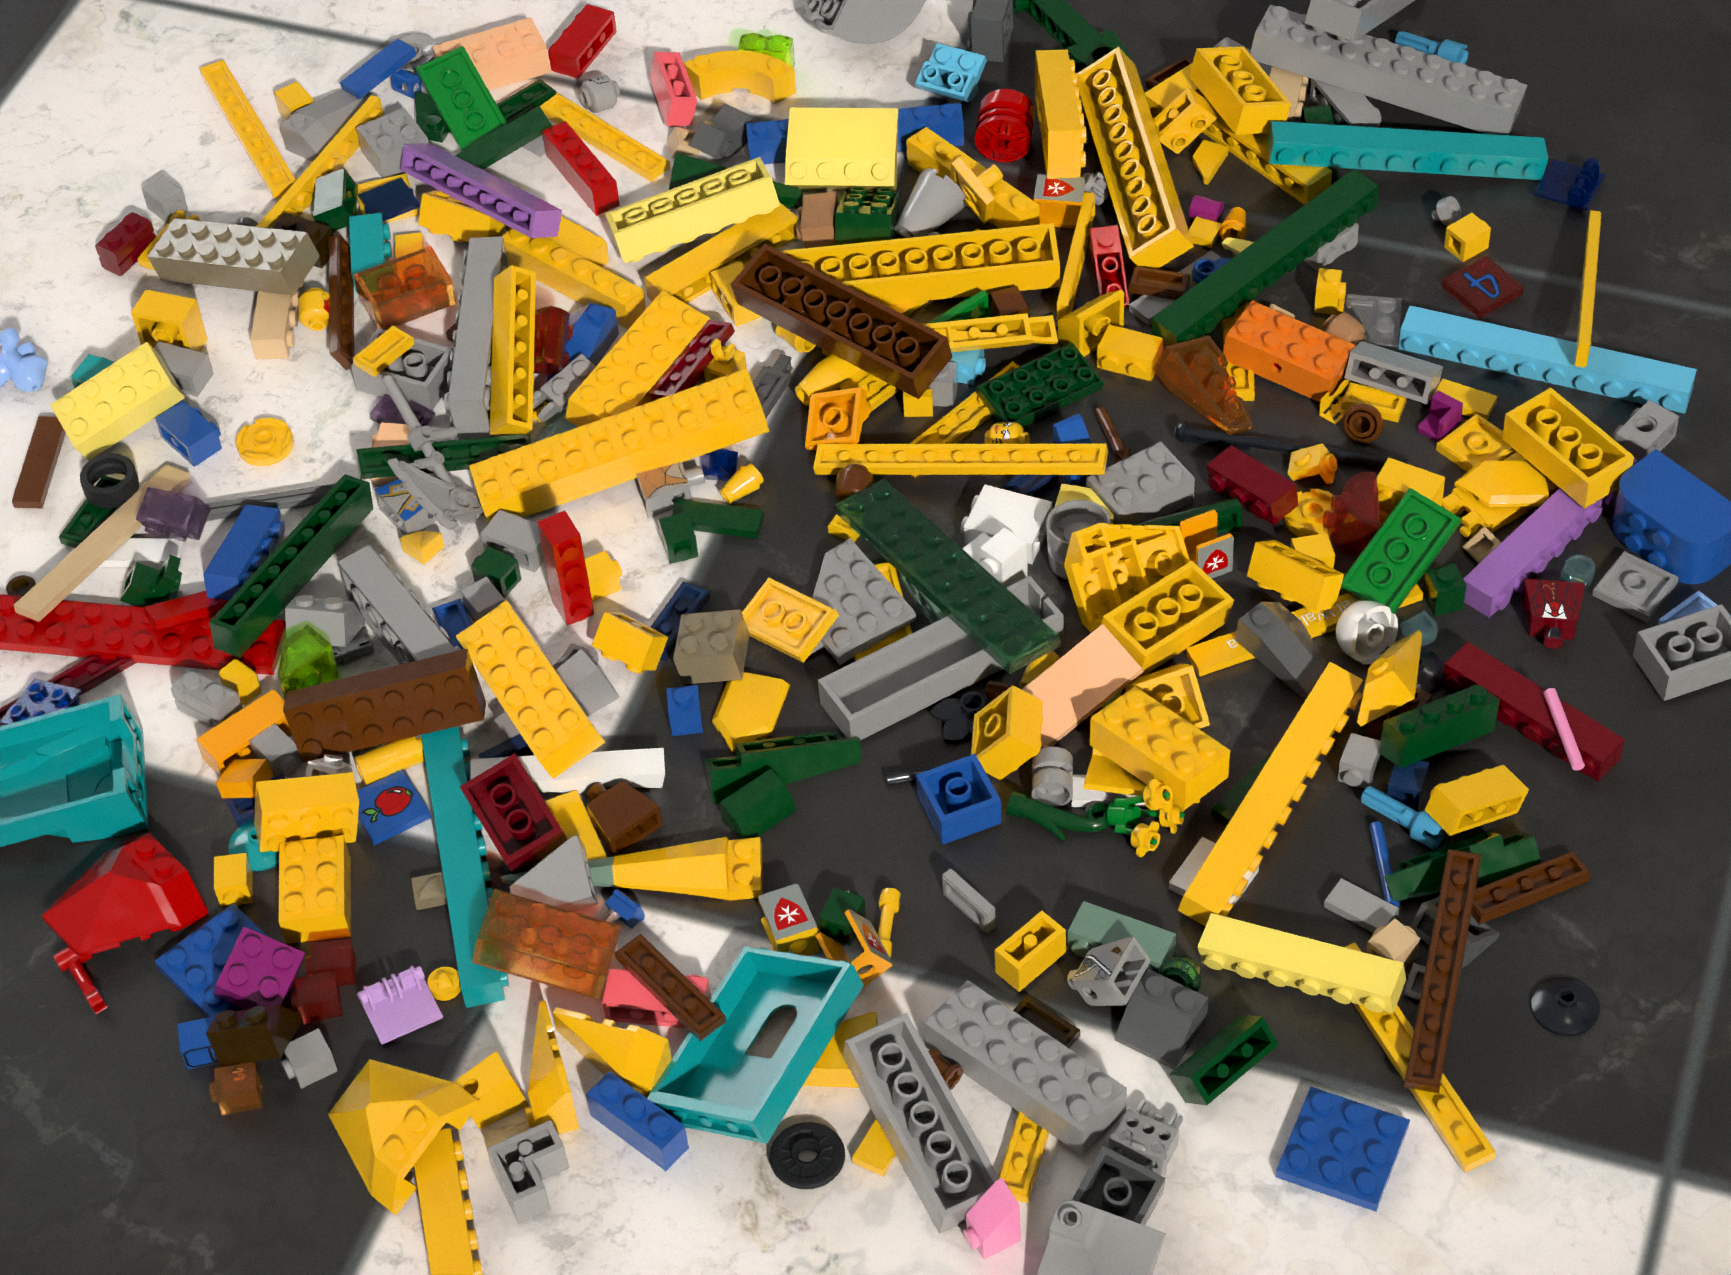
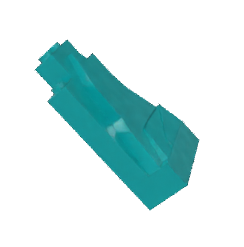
[0,694,149,847]

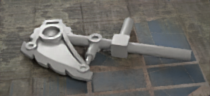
[382,375,484,530]

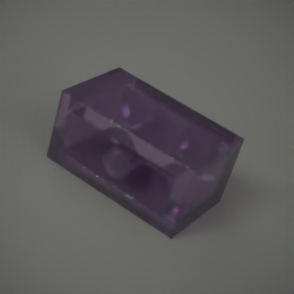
[136,487,211,542]

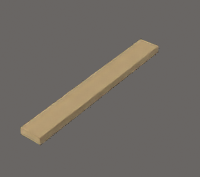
[14,464,191,622]

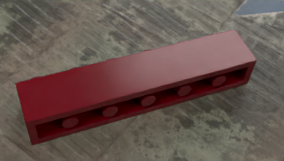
[1443,642,1625,782]

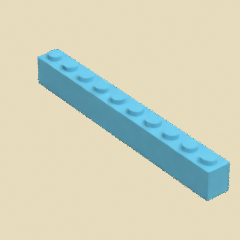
[1399,306,1697,414]

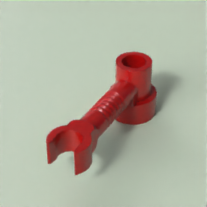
[53,946,108,1014]

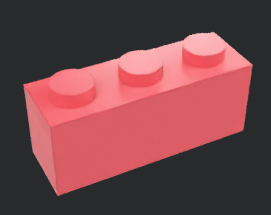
[649,52,697,127]
[602,969,711,1028]

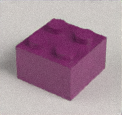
[214,927,305,1010]

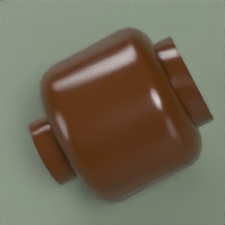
[834,464,874,510]

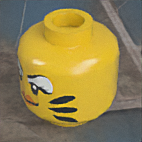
[984,422,1030,444]

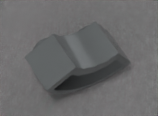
[689,103,761,159]

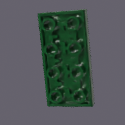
[976,342,1104,427]

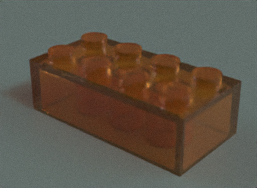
[472,889,622,1000]

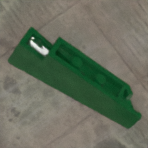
[669,153,803,209]
[704,731,861,804]

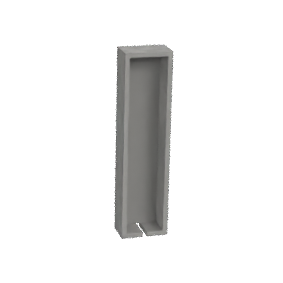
[818,576,1064,740]

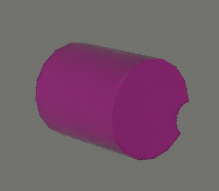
[1189,195,1224,222]

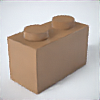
[796,191,839,248]

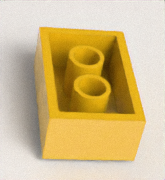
[254,772,359,852]
[279,835,351,944]

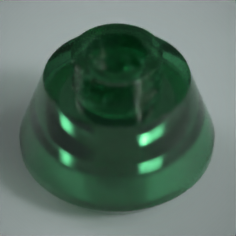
[1157,955,1201,992]

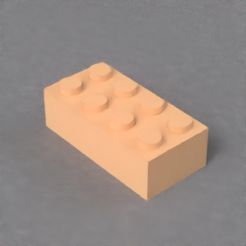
[432,17,551,91]

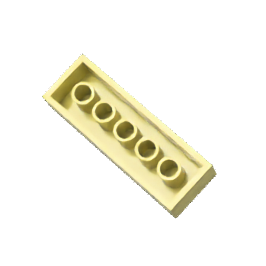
[605,157,780,263]

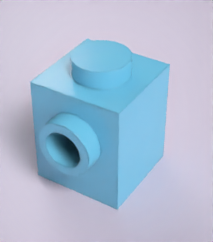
[949,349,986,386]

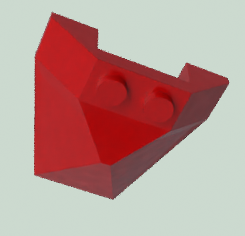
[42,833,208,958]

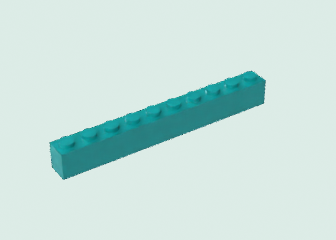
[1267,121,1548,180]
[421,727,509,1008]

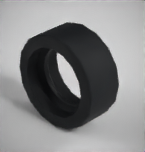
[80,453,139,509]

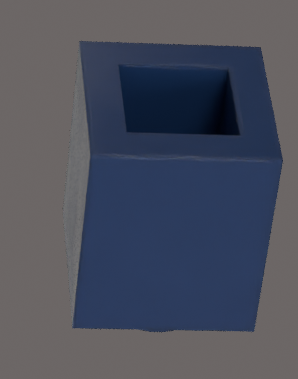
[1387,761,1429,812]

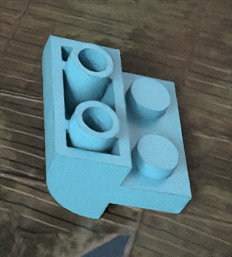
[915,43,987,102]

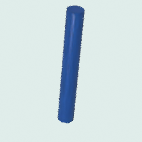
[1369,822,1399,907]

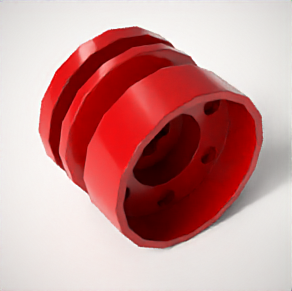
[975,89,1035,162]

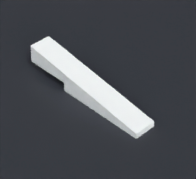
[470,748,665,793]

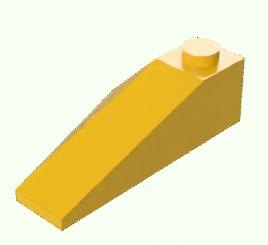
[524,1000,579,1134]
[552,1007,672,1098]

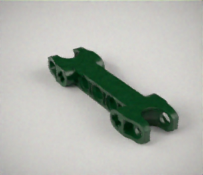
[1013,0,1130,74]

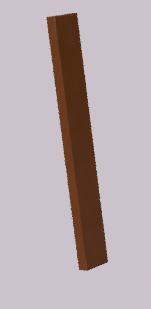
[1404,849,1481,1093]

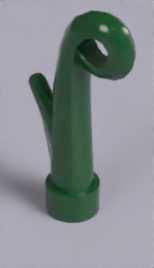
[1006,790,1110,841]

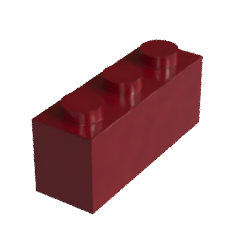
[1206,445,1299,526]

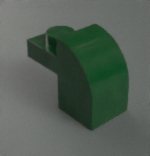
[120,554,182,607]

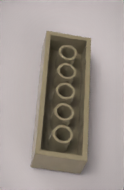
[147,218,320,296]

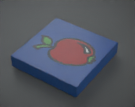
[357,769,431,846]

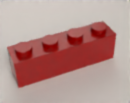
[542,121,620,216]
[537,510,594,626]

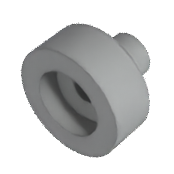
[1432,196,1461,226]

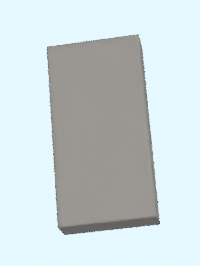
[942,869,996,933]
[1324,878,1399,933]

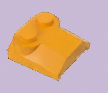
[805,387,871,451]

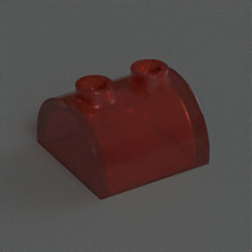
[534,305,573,374]
[1322,472,1381,555]

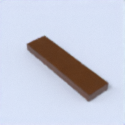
[12,416,66,509]
[1471,851,1591,925]
[615,934,726,1041]

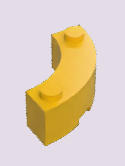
[684,50,796,104]

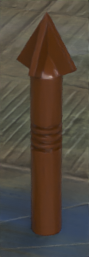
[1095,407,1131,464]

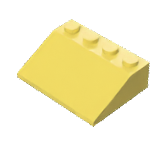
[785,107,898,191]

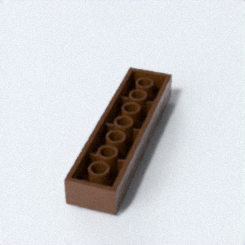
[731,244,952,399]

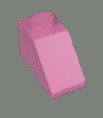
[963,1178,1021,1259]

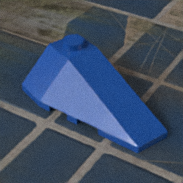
[544,303,619,410]

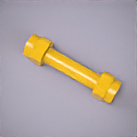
[877,888,901,958]

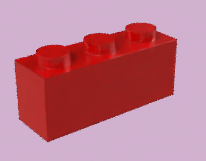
[548,4,617,79]

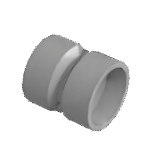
[1032,747,1073,807]

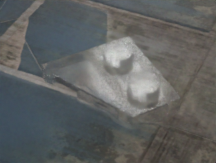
[1346,294,1402,347]

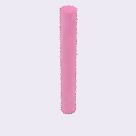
[1544,688,1585,771]

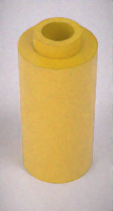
[353,736,424,786]

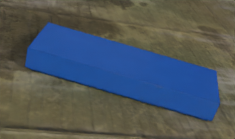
[340,38,416,99]

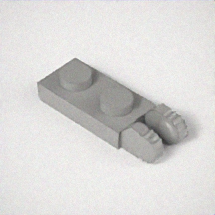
[533,354,596,422]

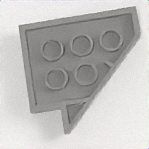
[811,538,917,665]

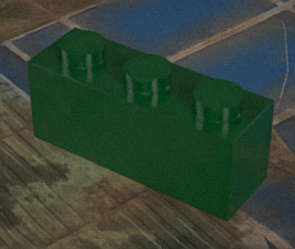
[1169,1015,1279,1105]

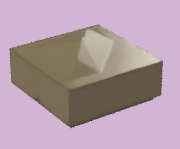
[411,872,448,910]

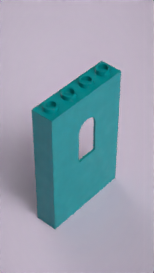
[647,946,864,1144]

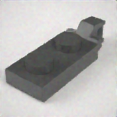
[753,354,793,419]

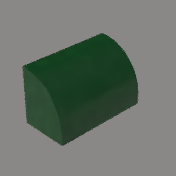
[720,769,796,839]

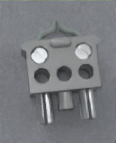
[1109,1100,1184,1175]

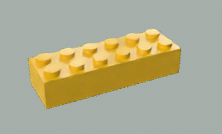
[1035,49,1086,179]
[565,290,710,427]
[456,600,605,779]

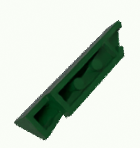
[1384,830,1542,901]

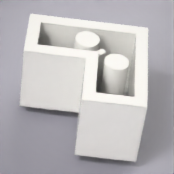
[958,527,1028,595]

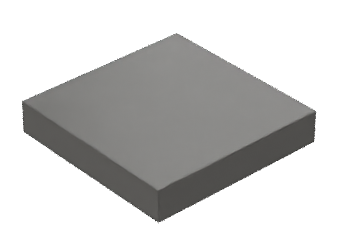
[1592,551,1679,622]

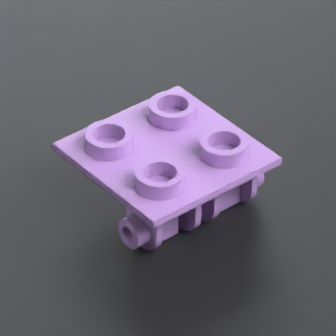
[357,965,443,1045]

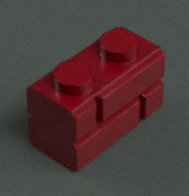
[95,212,156,276]

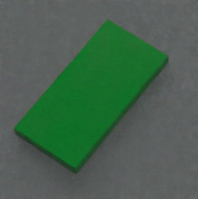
[416,46,507,152]
[1341,488,1462,614]

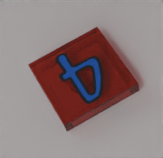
[1442,256,1524,318]

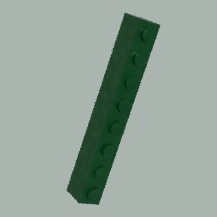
[209,474,374,658]

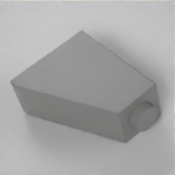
[507,835,598,925]

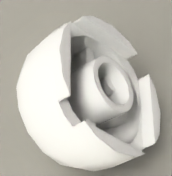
[1336,600,1398,664]

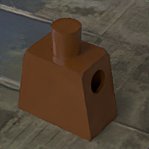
[587,782,663,857]

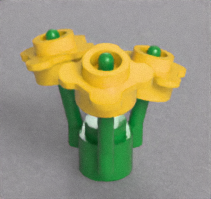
[1107,778,1185,857]

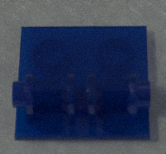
[1534,158,1606,211]
[0,679,82,725]

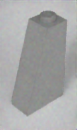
[494,649,619,742]

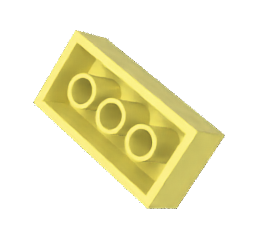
[50,342,185,461]

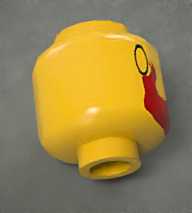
[298,288,330,331]

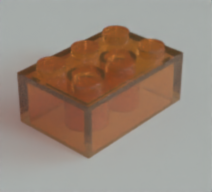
[353,246,457,330]

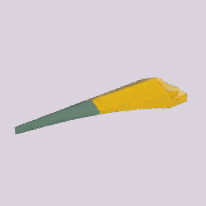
[501,837,763,901]

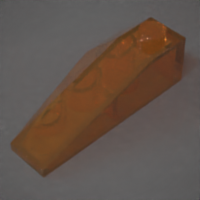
[1153,335,1254,435]

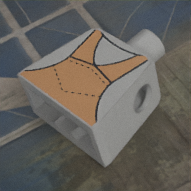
[635,462,705,518]

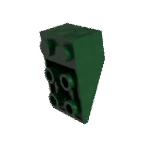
[835,187,900,245]

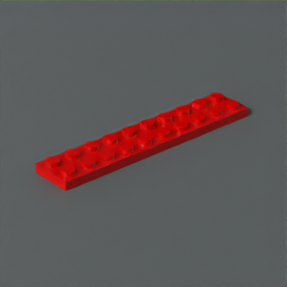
[0,594,286,675]

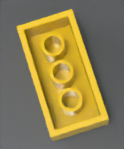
[1189,46,1291,136]
[1502,388,1634,509]
[1101,561,1234,678]
[1090,686,1230,810]

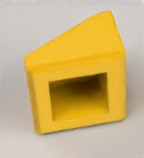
[400,531,445,564]
[219,659,262,705]

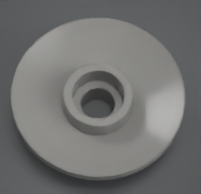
[398,33,437,71]

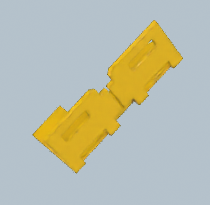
[1319,379,1350,424]

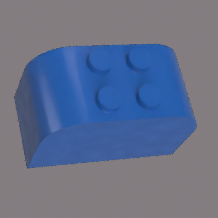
[1612,449,1731,584]

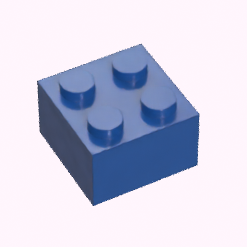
[916,754,1002,845]

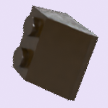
[206,1005,303,1066]

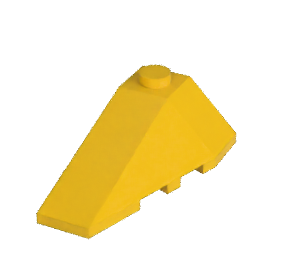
[1357,630,1422,727]

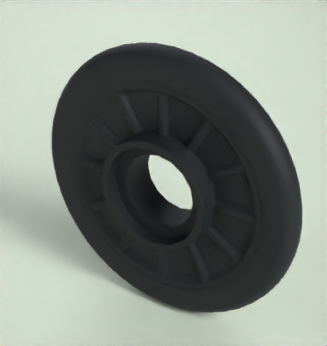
[769,1122,845,1189]

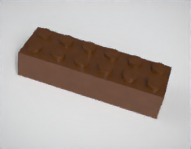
[283,649,486,763]

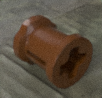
[928,1048,963,1091]

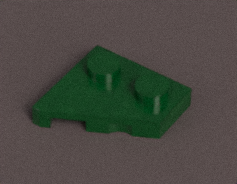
[415,92,450,143]

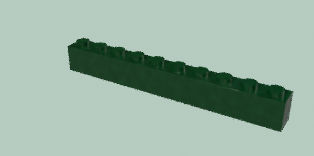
[1152,169,1379,355]

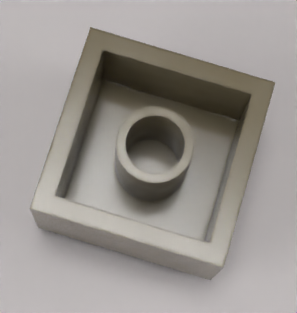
[673,609,750,684]

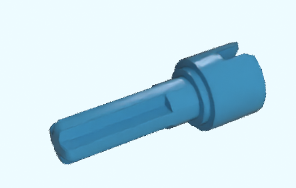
[1395,31,1469,64]
[1361,786,1445,850]

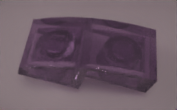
[370,394,435,426]

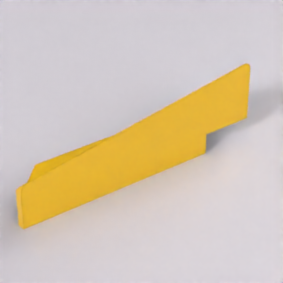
[922,313,1058,353]

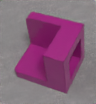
[1418,390,1463,442]

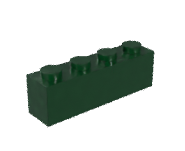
[1379,684,1500,768]

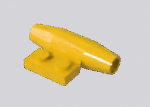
[795,353,900,412]

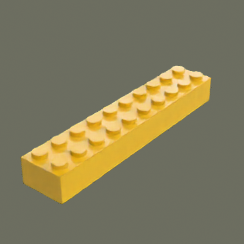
[1077,47,1194,269]
[780,223,1061,305]
[469,368,770,523]

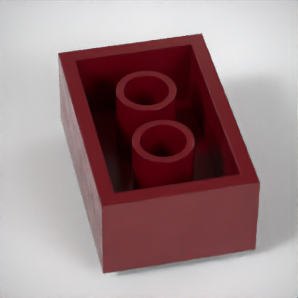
[460,753,568,874]

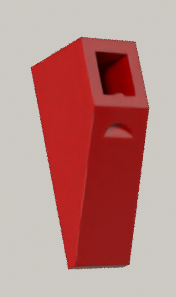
[1088,225,1129,307]

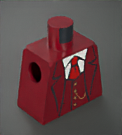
[1522,579,1585,649]

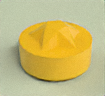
[427,967,461,1001]

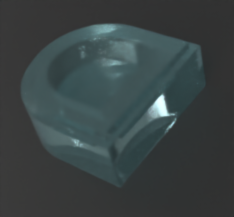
[1560,555,1596,588]
[1399,610,1438,646]

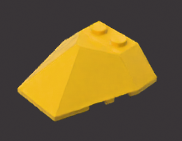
[1064,523,1190,633]
[328,1059,481,1215]

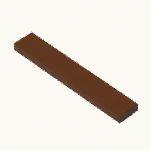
[329,234,355,370]

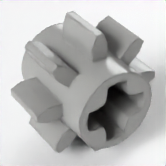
[1081,172,1110,205]

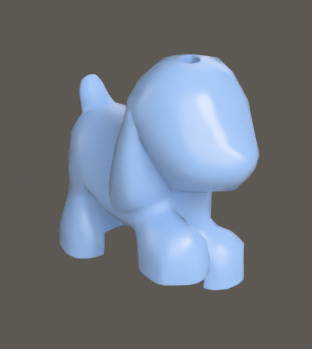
[0,328,48,392]

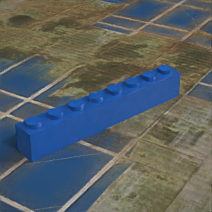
[746,103,964,164]

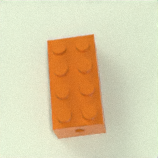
[1222,300,1356,402]

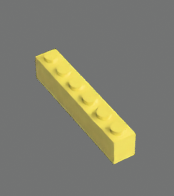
[1198,913,1406,1014]

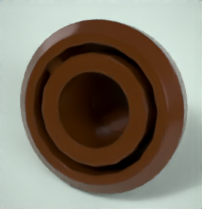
[1342,403,1383,443]

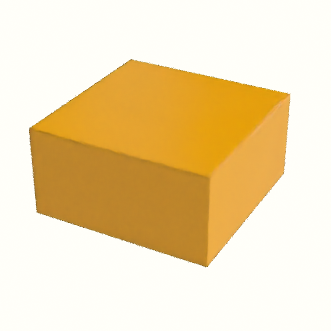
[215,759,273,798]

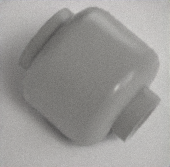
[578,75,620,113]

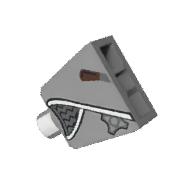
[1067,936,1151,1006]

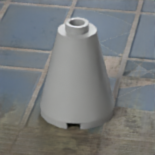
[895,168,966,239]

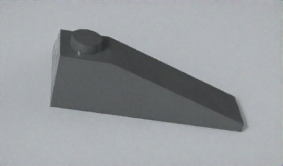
[1235,602,1328,700]

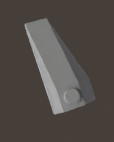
[280,89,372,162]

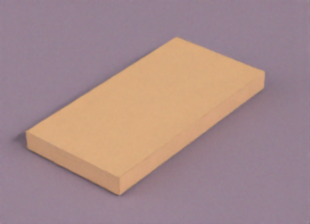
[1022,624,1143,748]

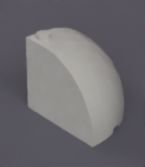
[803,0,927,44]

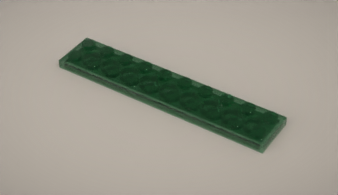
[835,479,1061,674]

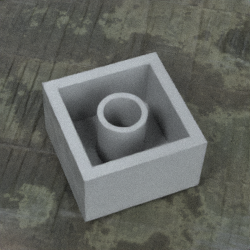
[356,108,428,179]

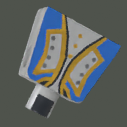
[375,479,437,535]

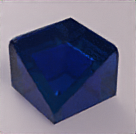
[702,449,738,481]

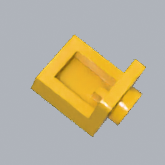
[1287,443,1337,484]

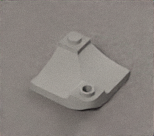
[1037,1200,1166,1275]

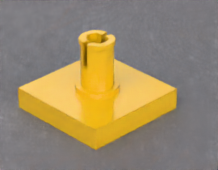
[950,157,1003,224]

